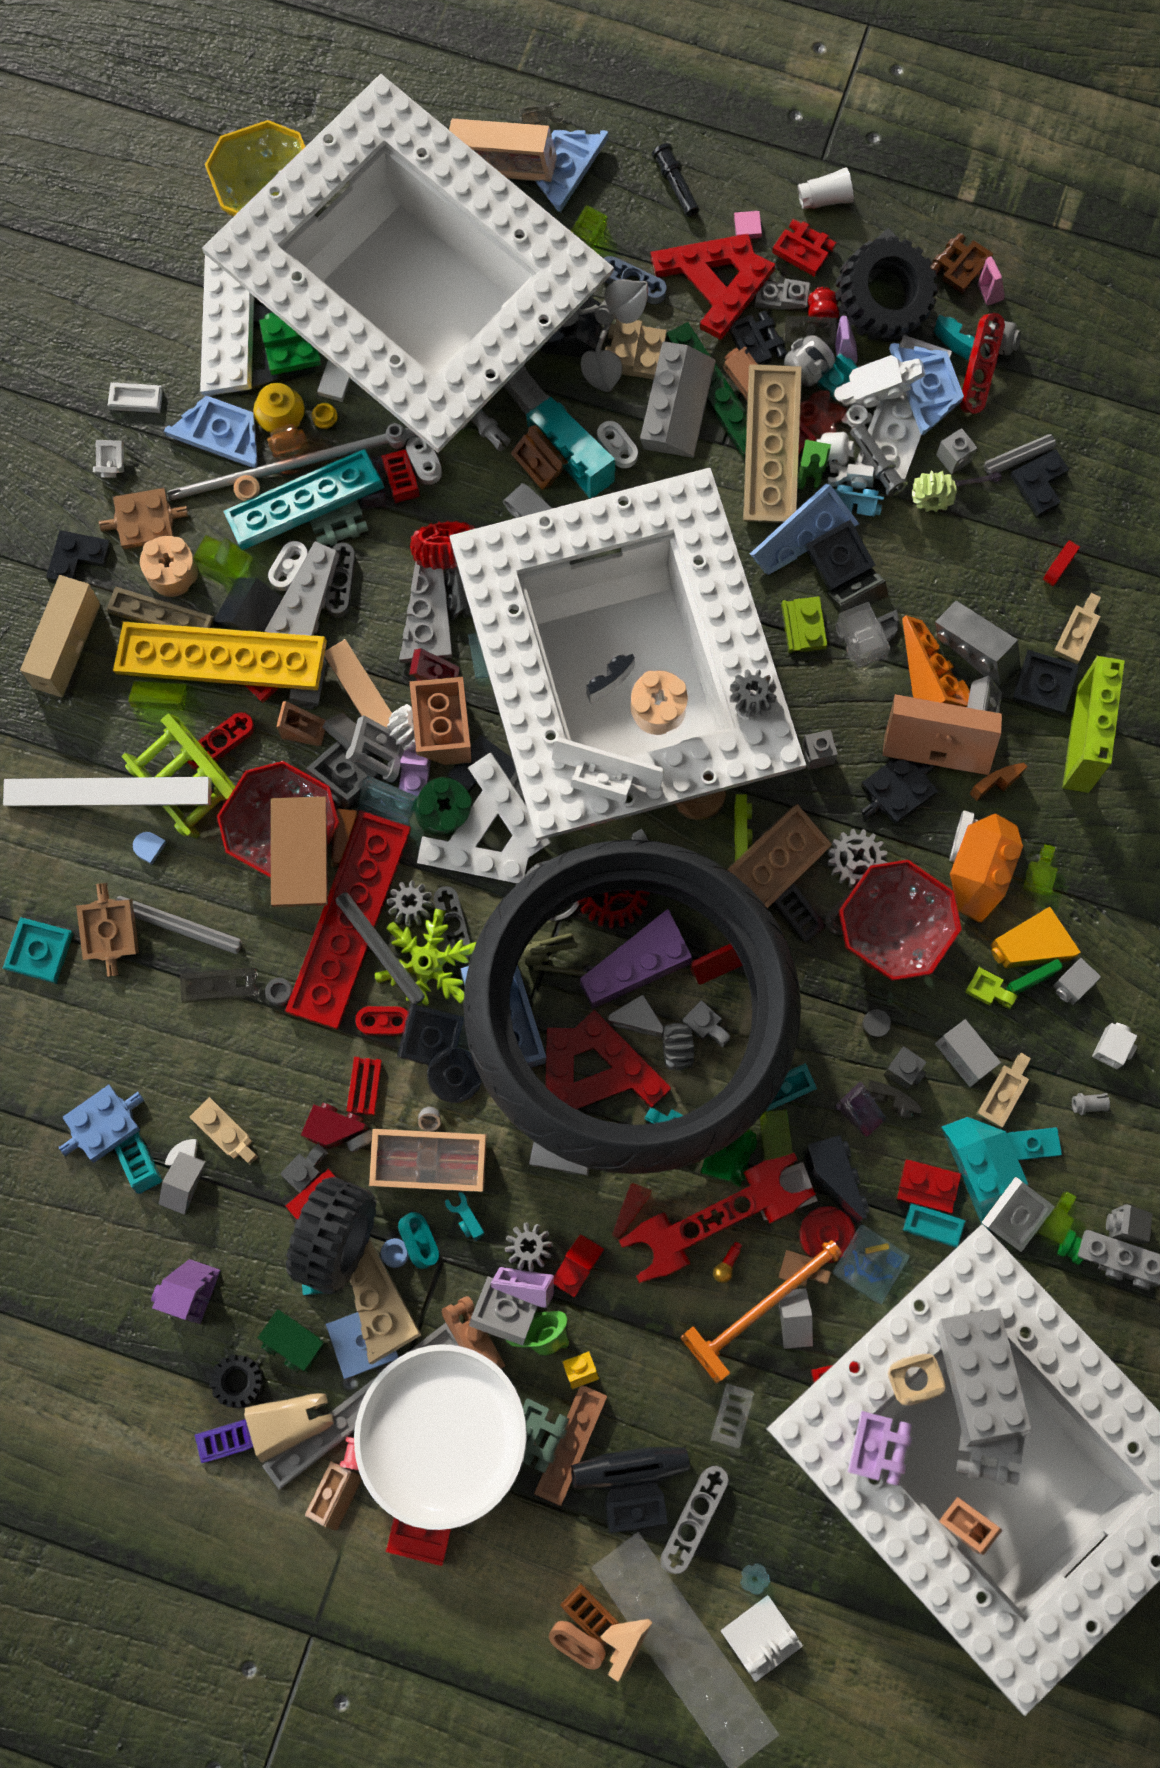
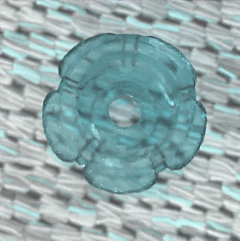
[741,1564,770,1594]

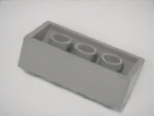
[640,342,716,458]

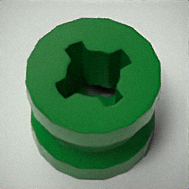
[1057,1229,1083,1265]

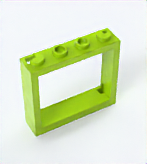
[1062,656,1125,793]

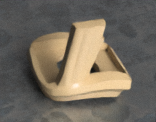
[888,1354,945,1406]

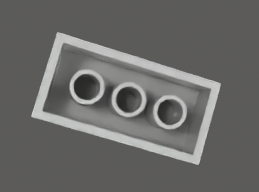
[936,1308,1032,1447]

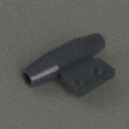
[571,1447,690,1533]

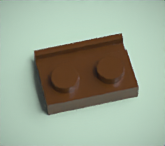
[511,425,568,490]

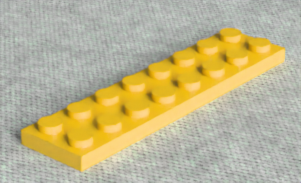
[113,622,327,690]

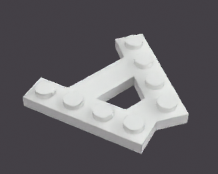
[417,753,551,883]

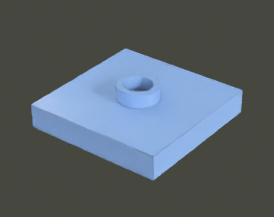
[326,1312,399,1379]

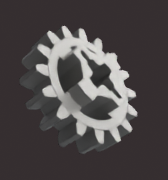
[828,829,887,888]

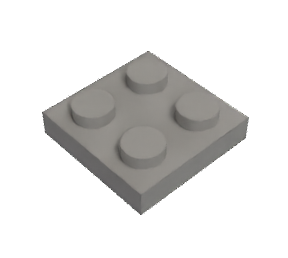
[469,1276,537,1346]

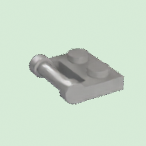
[346,715,404,783]

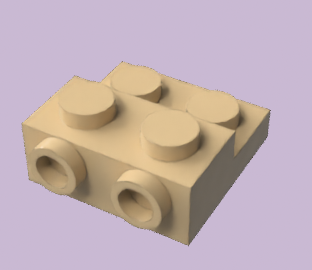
[605,319,667,379]

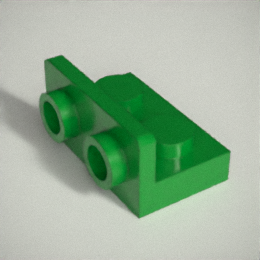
[700,1129,757,1187]

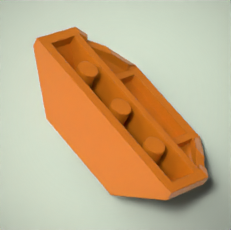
[950,814,1023,923]

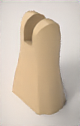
[244,1393,334,1463]

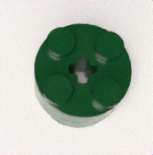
[414,777,472,836]

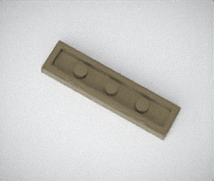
[106,587,214,628]

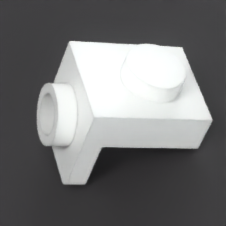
[93,440,124,478]

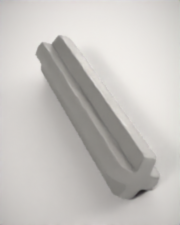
[984,434,1056,476]

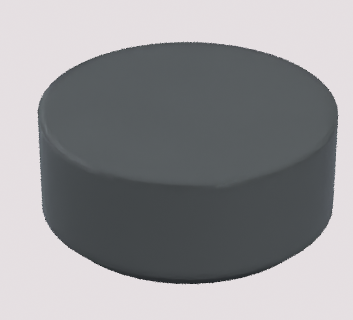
[265,978,293,1006]
[862,1009,891,1038]
[346,1130,372,1153]

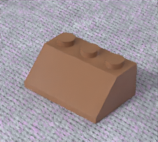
[410,677,471,765]

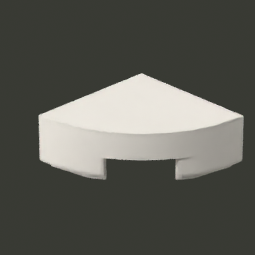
[165,1139,198,1166]

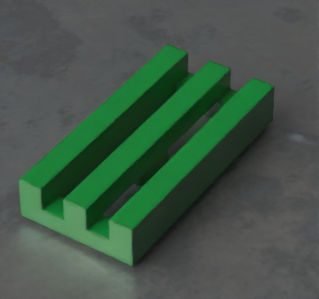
[1005,959,1063,995]

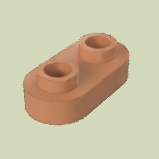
[549,1621,606,1669]

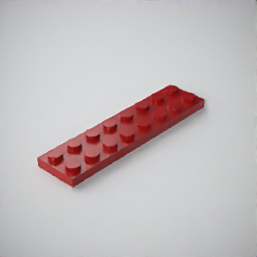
[285,811,411,1030]

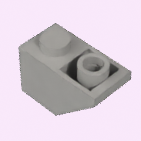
[1106,1205,1152,1244]

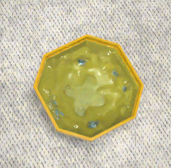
[205,120,305,217]

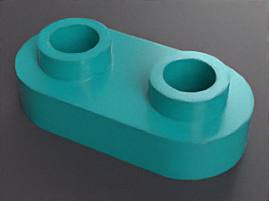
[398,1212,439,1269]

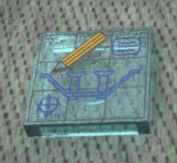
[832,1225,909,1304]

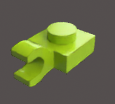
[965,967,1017,1009]

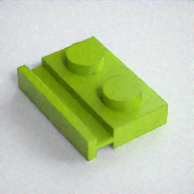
[781,596,827,653]

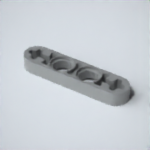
[661,1466,728,1574]

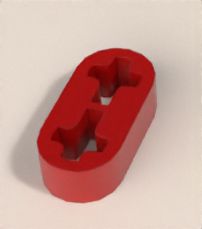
[1042,540,1080,587]

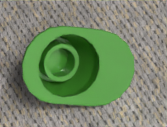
[506,1311,569,1356]

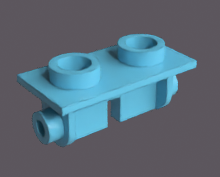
[834,485,884,517]

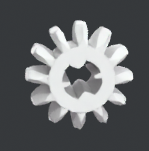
[387,704,416,751]

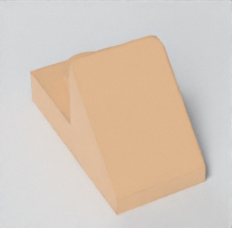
[601,1619,653,1682]

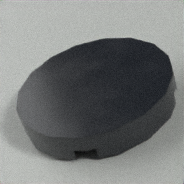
[427,1048,481,1103]

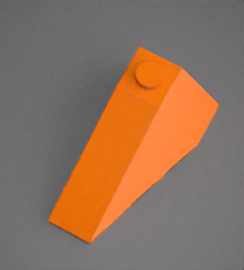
[902,615,970,707]

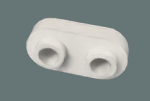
[597,421,638,468]
[406,436,442,485]
[268,541,308,591]
[950,811,978,862]

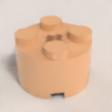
[140,536,198,597]
[631,671,688,735]

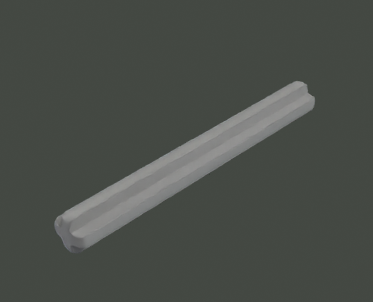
[116,896,242,954]

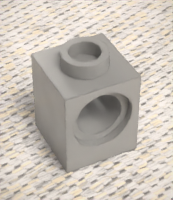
[936,428,977,475]
[802,730,838,770]
[1053,958,1101,1005]

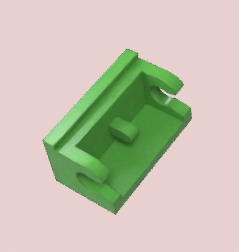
[797,440,832,489]

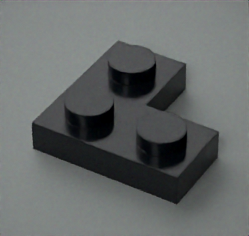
[1010,449,1069,518]
[46,530,112,583]

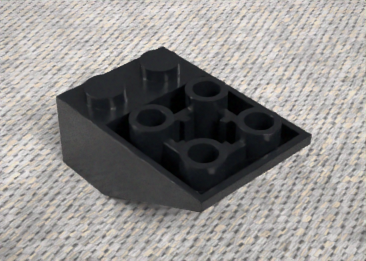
[802,1135,869,1224]

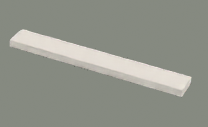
[3,777,212,807]

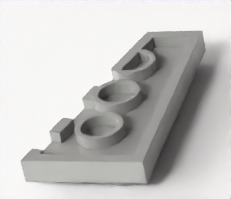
[265,542,339,636]
[399,562,452,663]

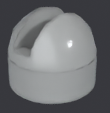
[418,1107,441,1132]

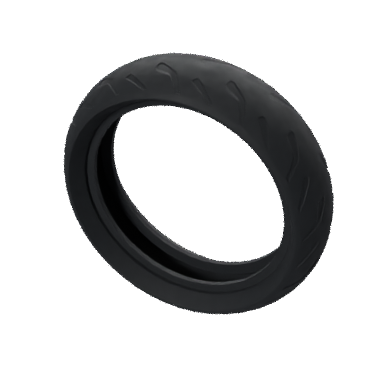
[464,840,801,1174]

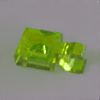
[1023,844,1058,896]
[1037,1191,1076,1244]

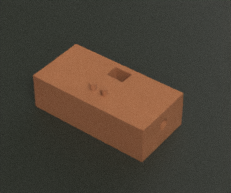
[883,694,1002,775]

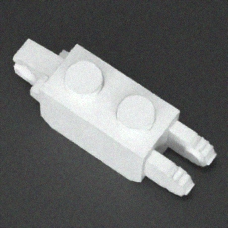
[834,355,925,407]

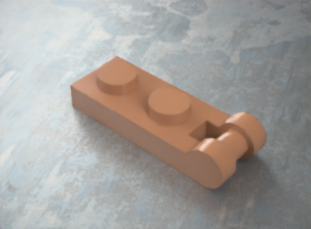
[442,1296,505,1369]

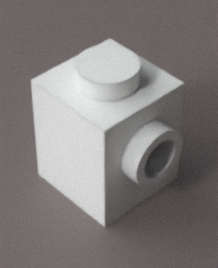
[1092,1023,1137,1069]

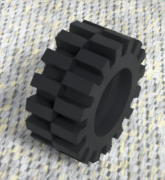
[209,1355,265,1408]

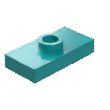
[1007,1127,1062,1161]

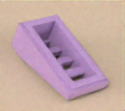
[835,316,858,363]
[491,1267,554,1308]

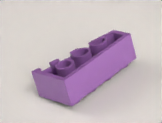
[580,909,692,1009]

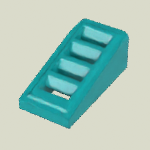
[115,1131,163,1194]

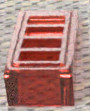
[612,1183,652,1241]

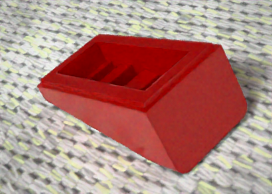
[381,449,420,503]

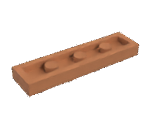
[534,1385,607,1506]

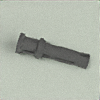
[850,424,908,497]

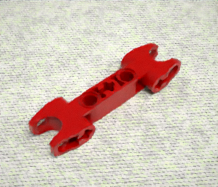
[619,1152,816,1283]

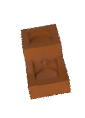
[970,763,1027,801]

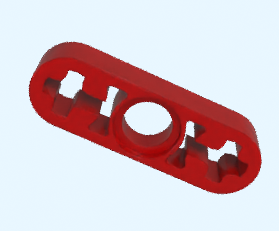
[187,712,254,770]

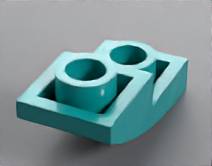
[934,314,975,361]

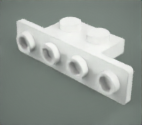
[552,737,664,803]

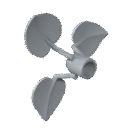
[562,279,648,392]

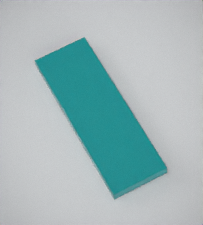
[224,449,384,551]

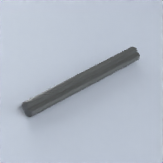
[336,892,425,1005]

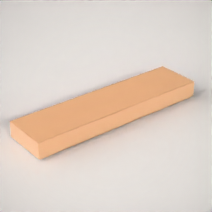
[324,639,392,728]

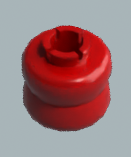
[807,287,839,327]

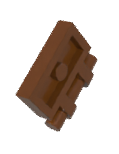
[930,233,994,294]

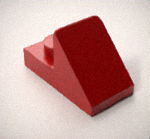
[554,1234,604,1298]

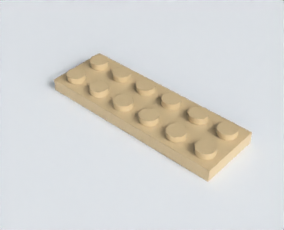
[743,364,801,523]

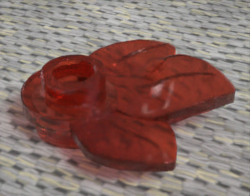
[800,391,847,435]

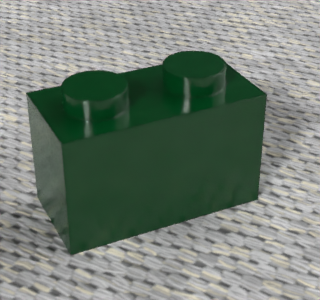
[258,1309,327,1373]

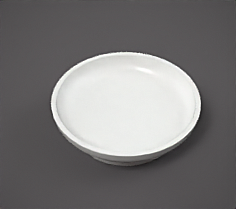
[354,1345,527,1530]

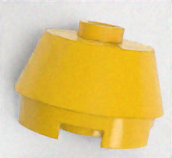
[253,383,304,435]

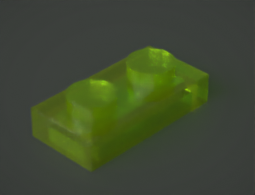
[759,1109,794,1167]

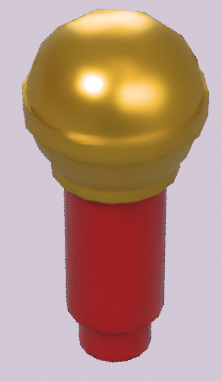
[713,1242,742,1283]

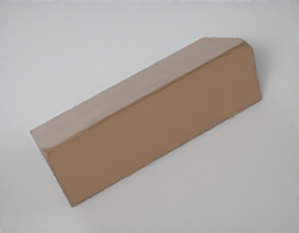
[305,1461,362,1531]

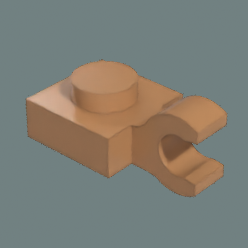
[778,1250,831,1287]

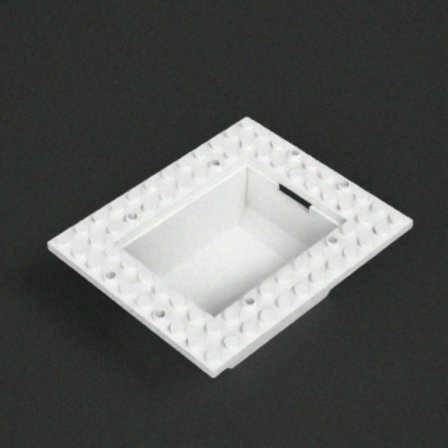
[202,74,614,453]
[450,468,806,841]
[767,1224,1160,1715]

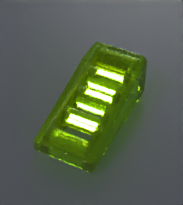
[571,205,607,249]

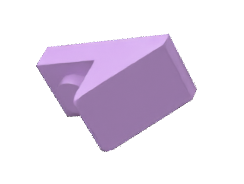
[398,749,431,800]

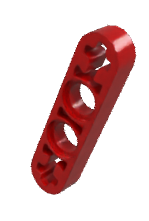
[959,313,1005,414]

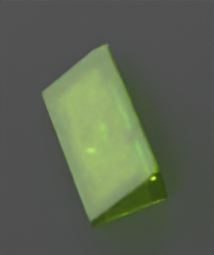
[128,681,187,711]

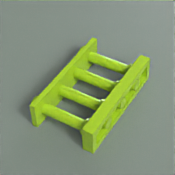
[122,713,235,838]

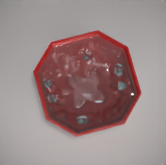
[217,761,339,878]
[839,860,962,981]

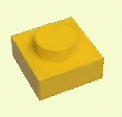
[562,1352,599,1389]

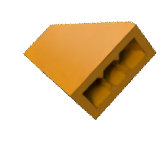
[990,907,1081,968]

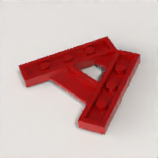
[651,234,775,340]
[546,1010,671,1110]

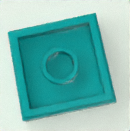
[3,917,74,984]

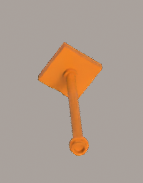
[680,1240,842,1383]

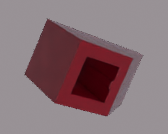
[301,1103,368,1149]

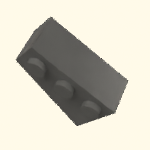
[935,601,1021,690]

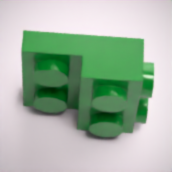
[259,313,321,375]

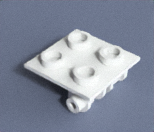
[721,1595,803,1682]

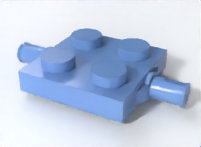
[59,1085,145,1163]

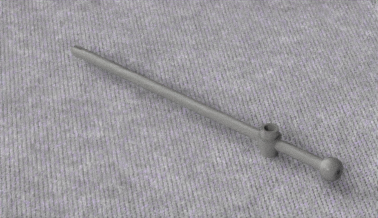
[167,423,467,500]

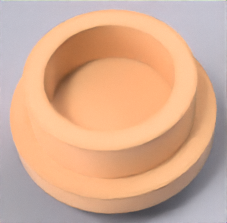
[234,475,260,501]

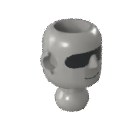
[784,335,835,387]

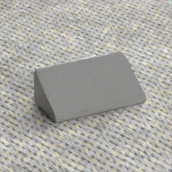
[967,676,1002,713]

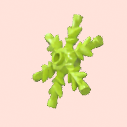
[375,909,476,1006]

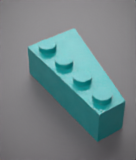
[526,397,615,499]

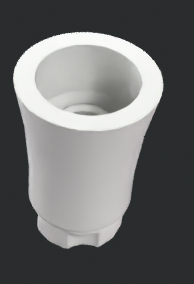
[798,167,854,209]

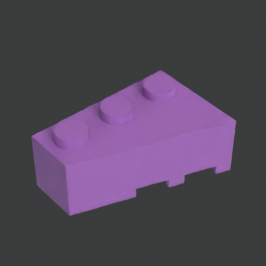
[151,1259,221,1324]

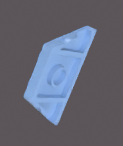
[529,130,609,212]
[890,343,964,435]
[164,396,257,468]

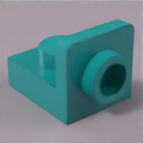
[817,354,858,401]

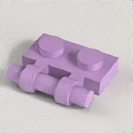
[848,1411,912,1486]

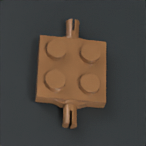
[99,488,189,549]
[76,883,139,976]

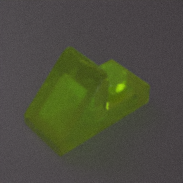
[193,535,253,579]

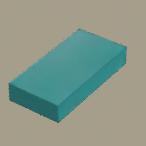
[902,1203,966,1248]

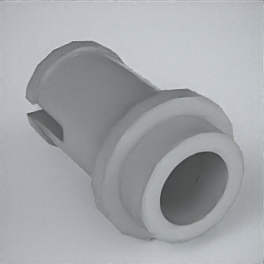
[1072,1093,1110,1115]

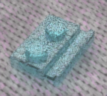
[357,776,417,826]

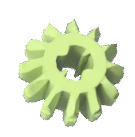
[912,471,957,513]

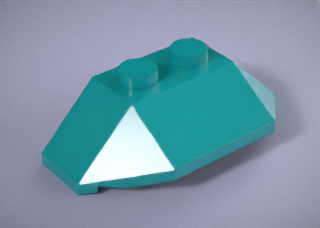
[941,1117,1028,1231]

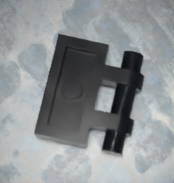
[728,311,788,365]

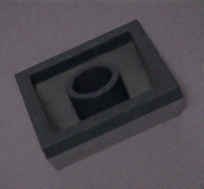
[213,577,283,632]

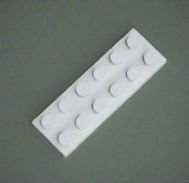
[200,255,254,396]
[855,335,952,479]

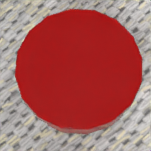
[799,1206,856,1263]

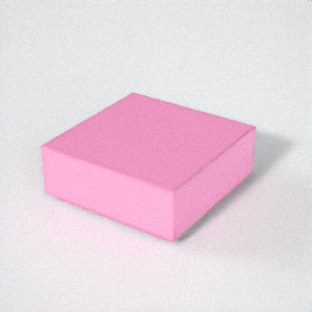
[734,211,762,239]

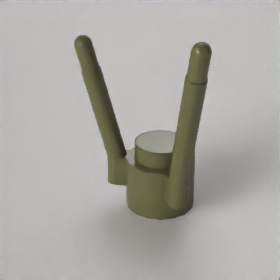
[524,933,587,977]

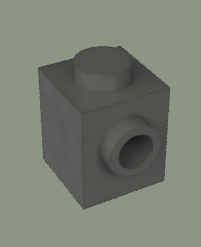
[884,1046,926,1090]

